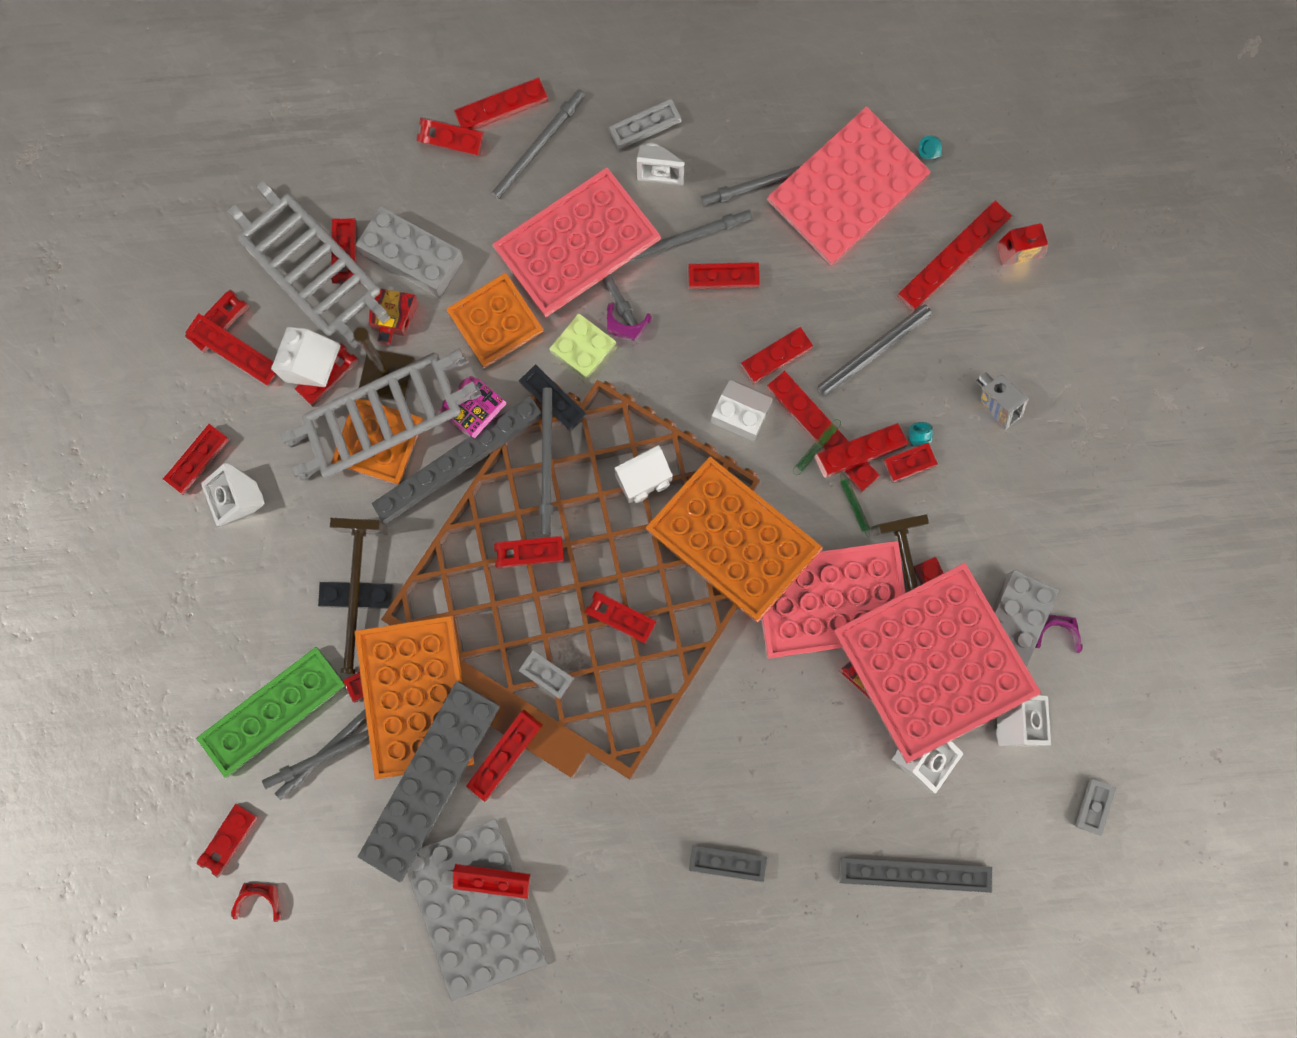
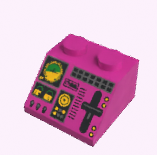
[439,376,507,439]

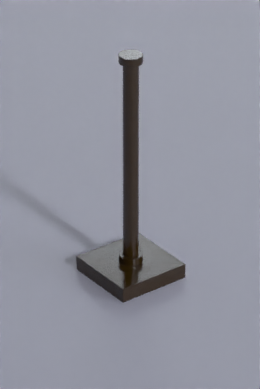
[353,327,415,402]
[871,514,929,591]
[330,518,388,674]

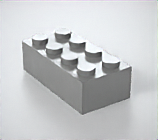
[355,207,464,298]
[993,570,1060,667]

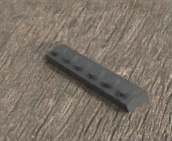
[839,857,992,893]

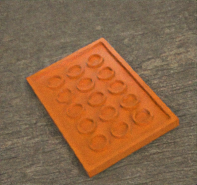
[646,457,822,623]
[355,616,474,779]

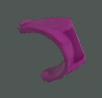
[607,302,652,341]
[1035,615,1083,653]

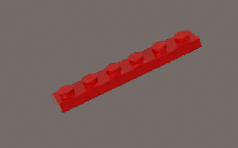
[897,200,1012,312]
[766,370,880,493]

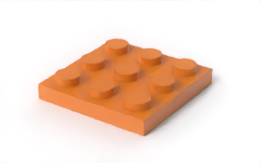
[446,272,544,369]
[331,398,424,486]

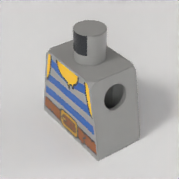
[976,372,1028,430]

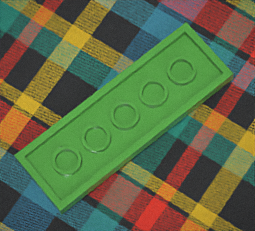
[196,647,346,778]

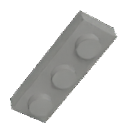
[609,99,681,150]

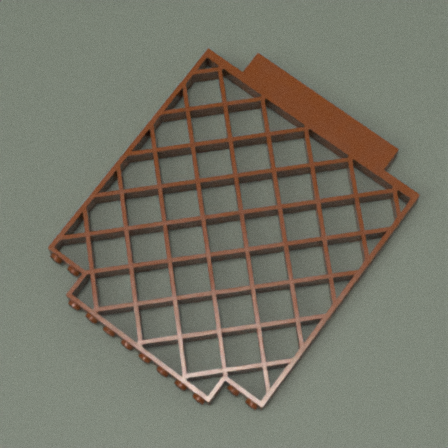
[381,380,760,780]

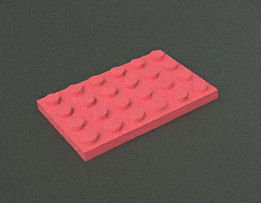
[767,106,931,265]
[492,167,661,318]
[761,541,905,658]

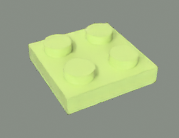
[549,313,616,379]

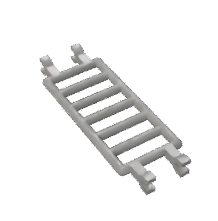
[227,181,390,349]
[280,348,482,481]

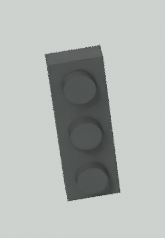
[689,845,767,882]

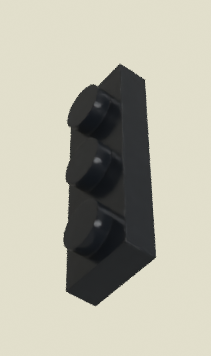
[519,364,587,432]
[318,582,394,609]

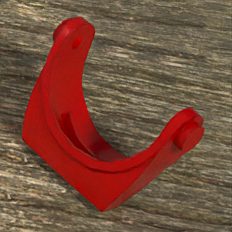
[231,883,281,922]

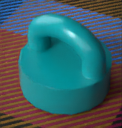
[918,136,942,159]
[909,422,933,446]

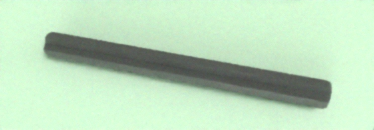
[817,304,932,397]

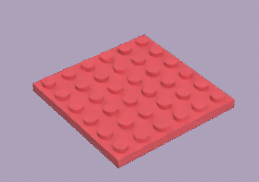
[834,563,1041,764]

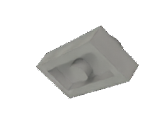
[519,650,574,699]
[1075,779,1116,835]

